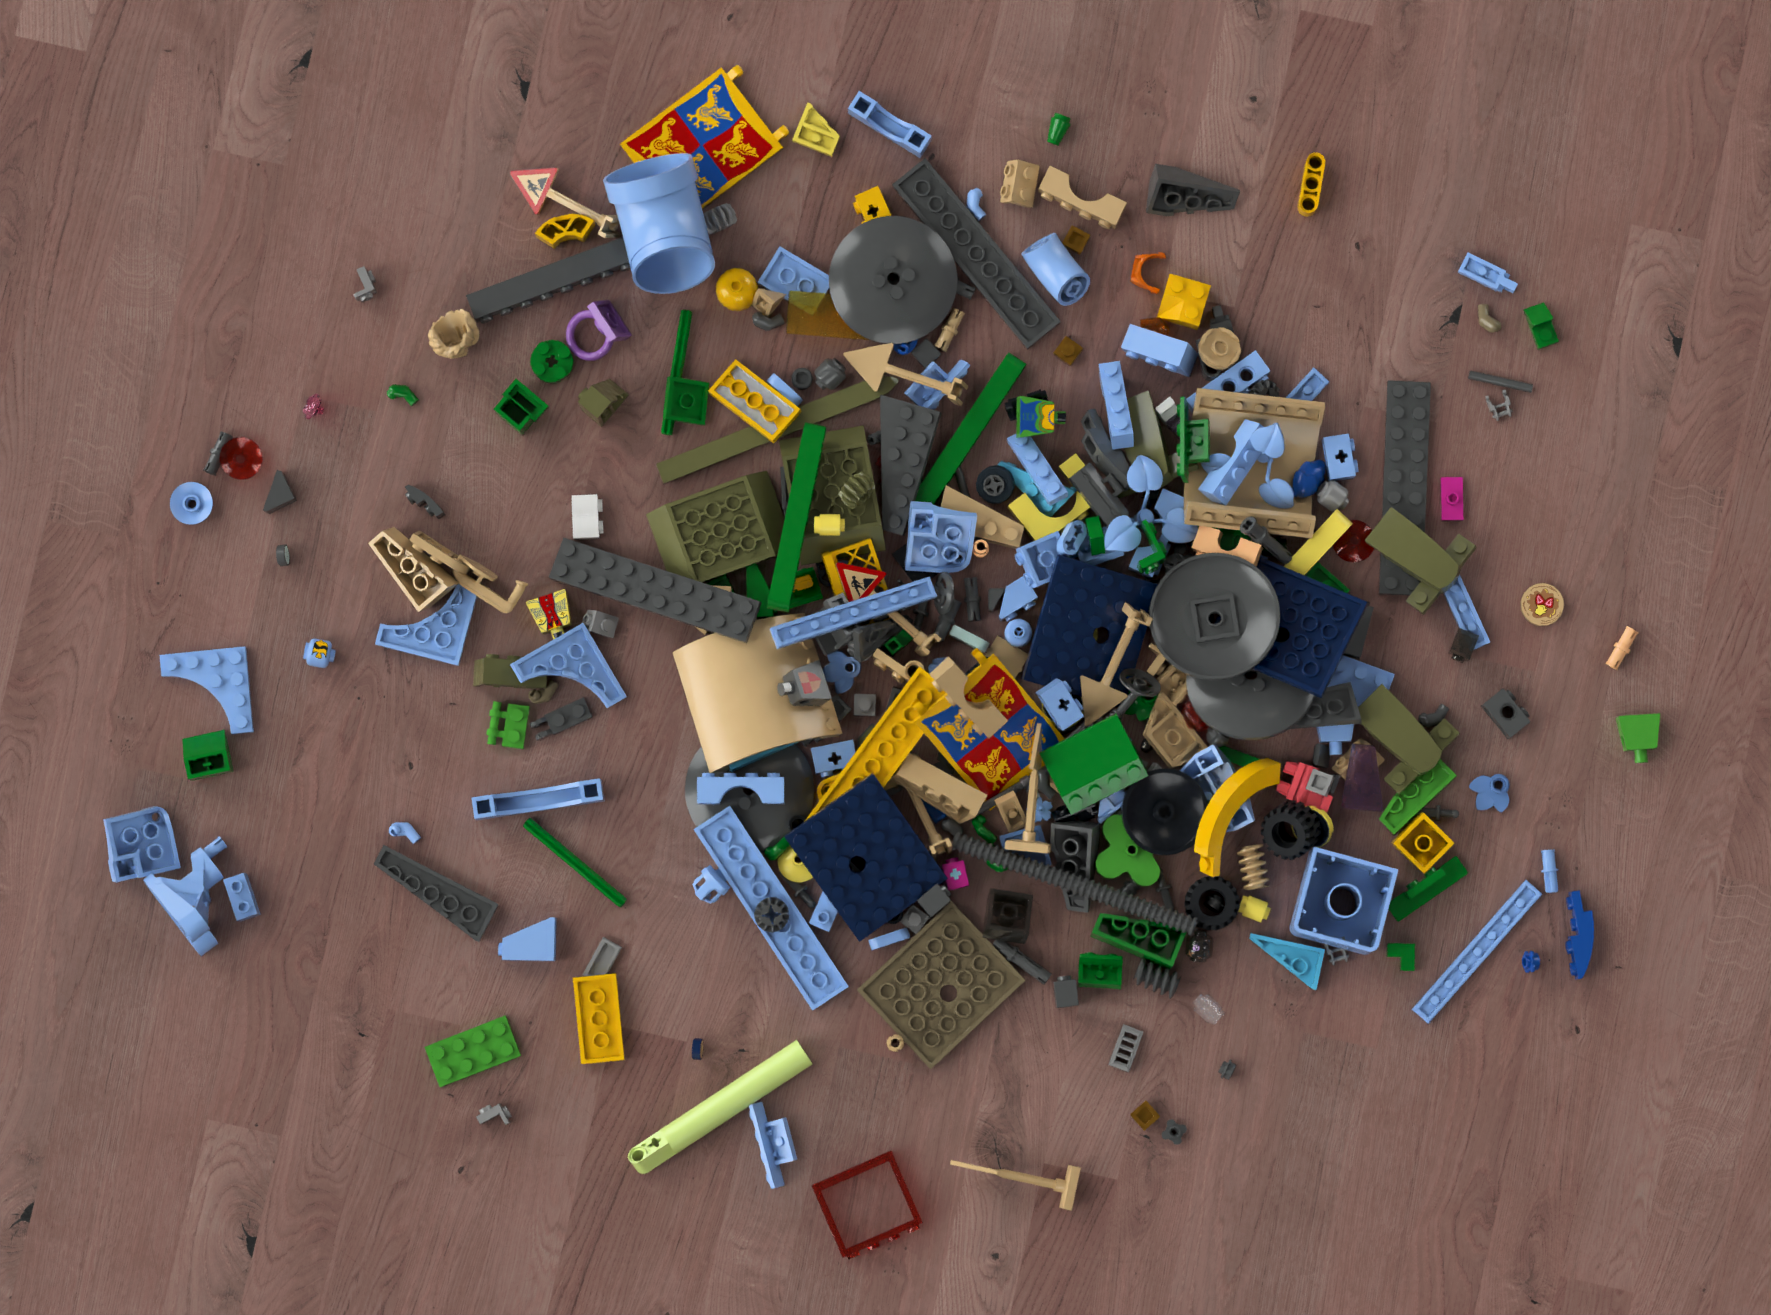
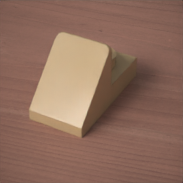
[994,790,1026,833]

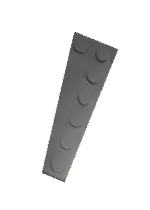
[1290,682,1361,729]
[374,845,499,942]

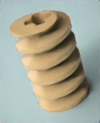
[1237,844,1269,890]

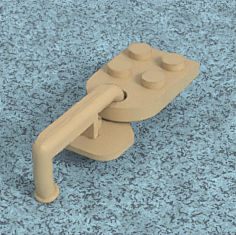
[409,531,528,613]

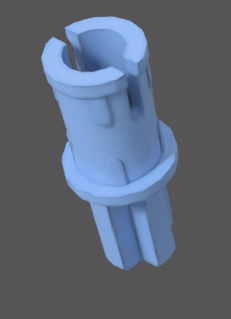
[1541,849,1559,893]

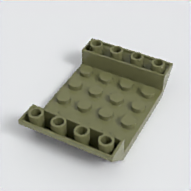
[779,426,886,566]
[646,471,785,583]

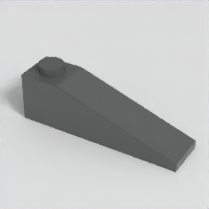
[1146,164,1240,216]
[1050,821,1100,913]

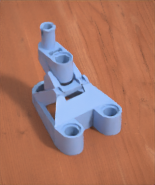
[143,836,227,956]

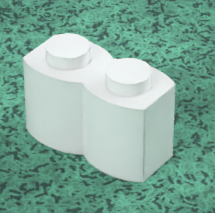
[572,494,604,539]

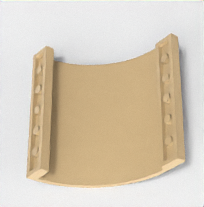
[1184,388,1325,538]
[673,613,842,773]

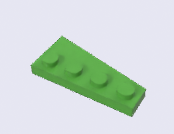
[1379,759,1457,836]

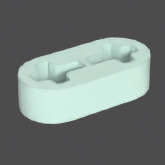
[949,625,990,653]

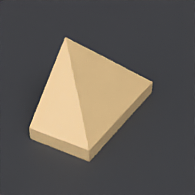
[752,288,786,318]

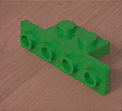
[1177,396,1210,483]
[1388,856,1468,922]

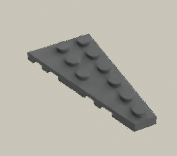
[880,395,942,536]

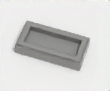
[582,937,622,976]

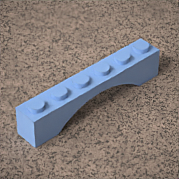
[471,778,605,820]

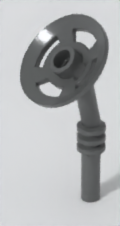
[873,572,954,623]
[1105,668,1161,720]

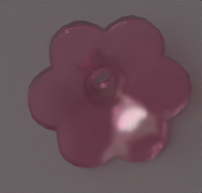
[303,394,324,419]

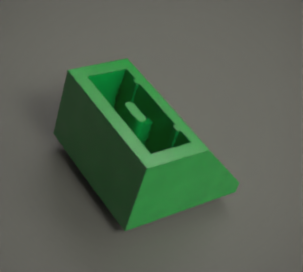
[182,730,234,781]

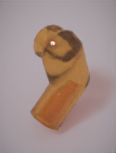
[1140,317,1170,336]

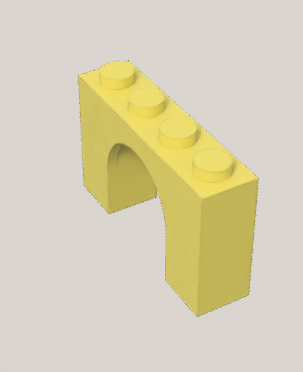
[1008,453,1091,541]

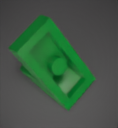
[1523,302,1559,350]

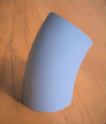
[1021,233,1090,306]

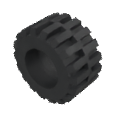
[1261,801,1321,860]
[1184,876,1240,931]

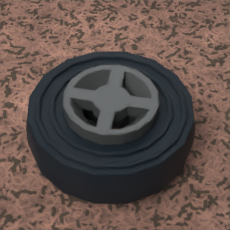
[976,465,1015,504]

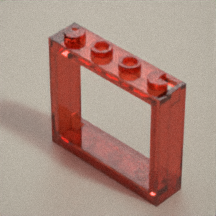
[811,1151,923,1260]

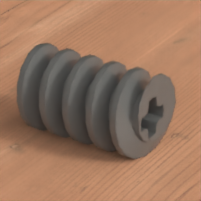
[1133,958,1182,999]

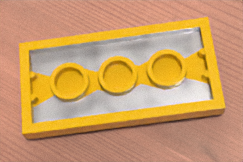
[708,359,801,443]

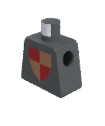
[777,660,832,706]

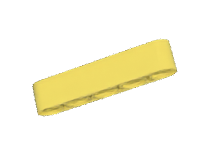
[1283,509,1353,576]

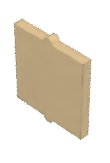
[985,635,1028,678]

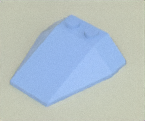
[1180,744,1255,832]

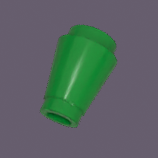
[1047,113,1071,146]

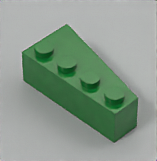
[1090,913,1186,970]

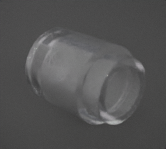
[1193,993,1225,1025]

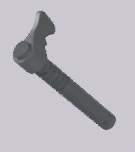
[976,775,1040,817]

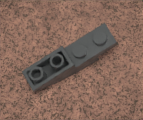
[1081,409,1129,491]

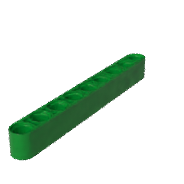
[915,352,1027,505]
[767,422,826,612]

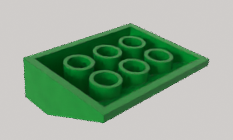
[1039,713,1148,815]

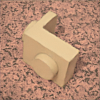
[1146,643,1166,676]

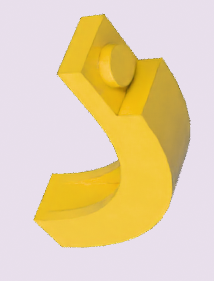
[1194,758,1281,877]

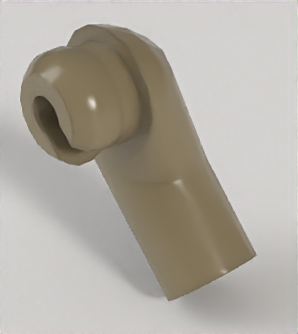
[1478,304,1501,333]
[528,680,559,704]

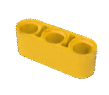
[1298,152,1325,217]

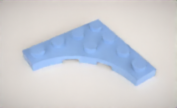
[375,584,477,666]
[510,623,627,708]
[160,646,254,734]

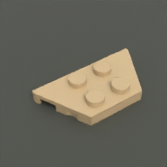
[1143,692,1207,768]

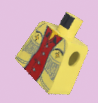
[526,589,572,639]

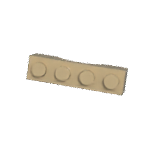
[1038,166,1127,229]
[930,656,1008,738]

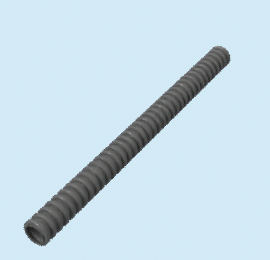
[952,832,1198,936]

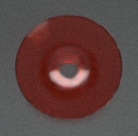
[219,437,263,480]
[1333,520,1374,563]

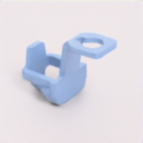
[692,865,731,904]

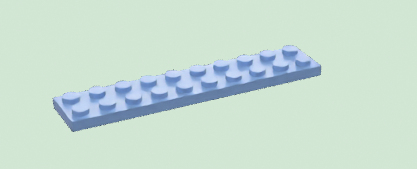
[694,806,849,1011]

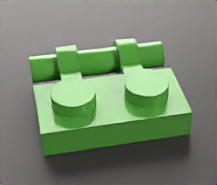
[486,701,530,749]

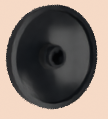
[1121,768,1208,855]

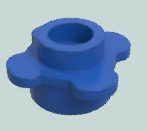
[1522,951,1540,973]

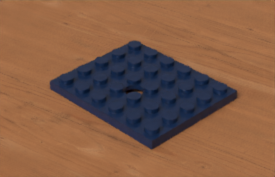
[1021,555,1158,707]
[1214,557,1368,698]
[784,773,948,942]

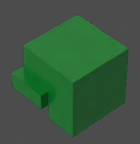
[494,379,549,435]

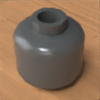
[814,358,846,390]

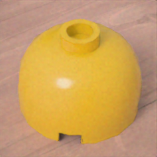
[716,268,758,311]

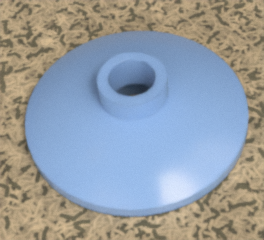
[170,482,213,525]

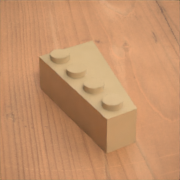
[941,485,1024,549]
[368,527,459,612]
[891,753,987,824]

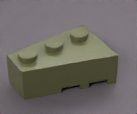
[578,379,629,427]
[473,654,547,689]

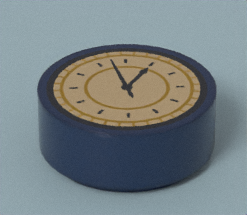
[692,1038,703,1060]

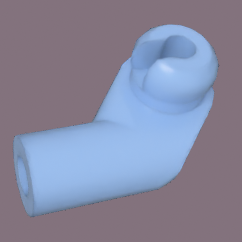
[966,188,986,221]
[389,822,421,844]

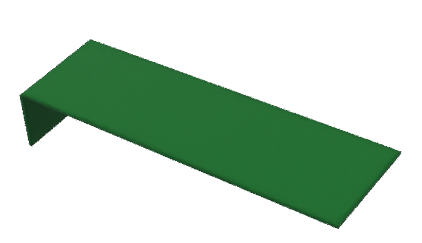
[1218,746,1260,767]

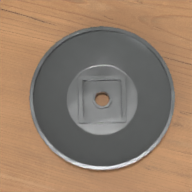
[829,216,957,344]
[1149,553,1280,680]
[1186,629,1314,740]
[685,744,814,853]

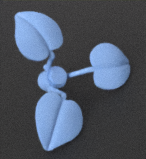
[1201,423,1294,509]
[1104,455,1198,552]

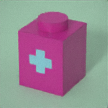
[942,857,969,891]

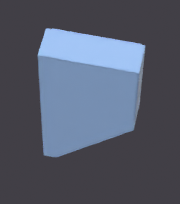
[1097,789,1126,824]

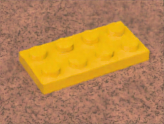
[573,973,625,1064]

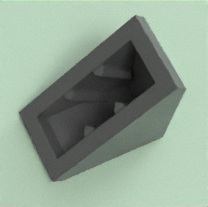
[263,470,297,514]

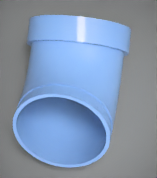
[603,153,715,294]

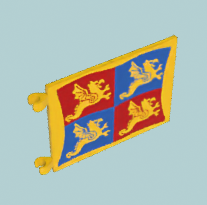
[620,65,789,209]
[911,648,1065,811]

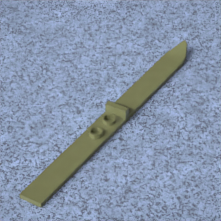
[656,376,899,484]

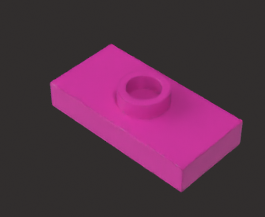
[1440,477,1464,521]

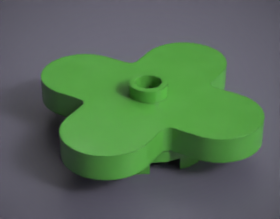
[1095,814,1160,887]

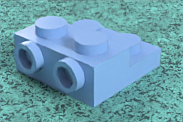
[1015,531,1070,589]

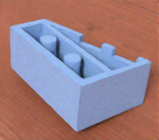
[1121,324,1198,377]

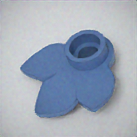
[823,651,861,694]
[1469,774,1510,812]

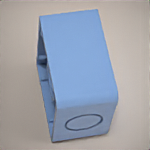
[1289,847,1399,955]

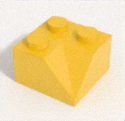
[1157,274,1211,330]
[1391,812,1454,874]

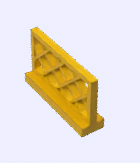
[821,538,891,626]

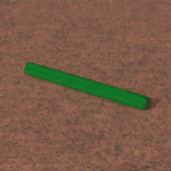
[661,310,692,436]
[523,818,627,907]

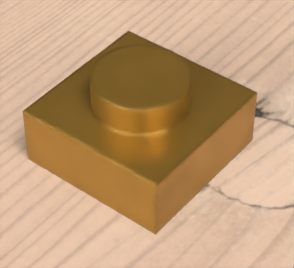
[1062,225,1091,255]
[1053,336,1083,366]
[1129,1100,1160,1131]

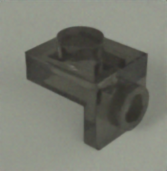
[1448,628,1479,663]

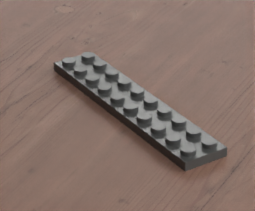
[892,158,1061,349]
[1379,380,1431,596]
[549,538,762,643]

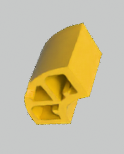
[535,214,596,249]

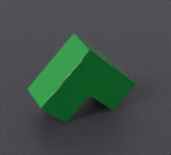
[1085,516,1105,556]
[884,630,913,657]
[1386,943,1415,971]

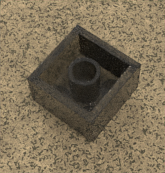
[982,888,1033,944]

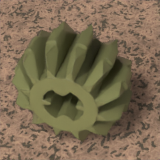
[839,472,875,509]

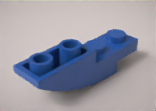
[1565,890,1594,980]

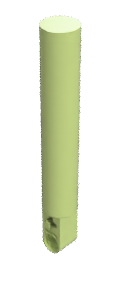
[628,1040,813,1174]

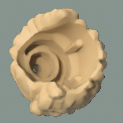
[428,309,479,359]

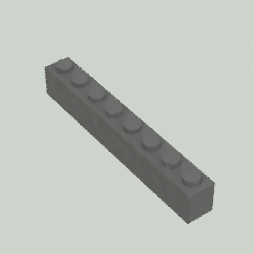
[466,237,630,323]

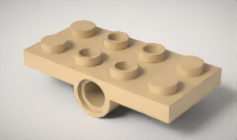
[872,648,925,684]

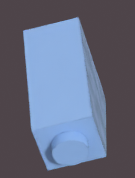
[498,917,557,961]

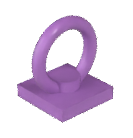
[566,300,632,361]

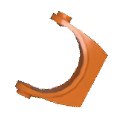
[1130,252,1166,294]

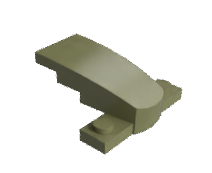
[1117,390,1199,499]
[1365,507,1477,615]
[1358,684,1460,795]

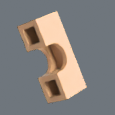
[1191,526,1263,566]

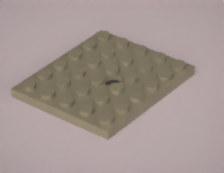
[857,901,1025,1069]

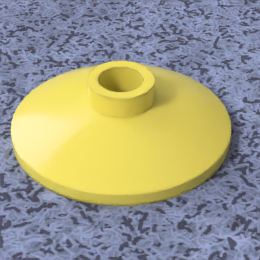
[777,846,813,883]

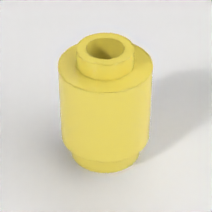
[814,514,845,536]
[1238,895,1271,923]

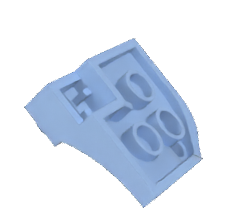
[905,501,977,573]
[103,806,181,882]

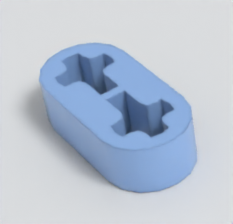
[766,373,803,407]
[1056,520,1087,557]
[868,927,911,951]

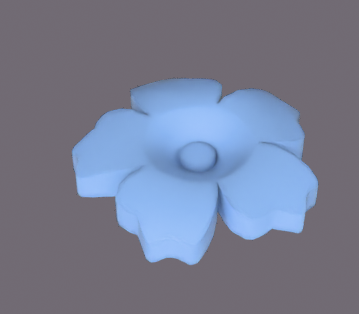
[1026,797,1053,823]

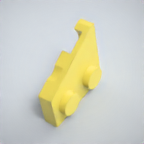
[792,103,840,157]

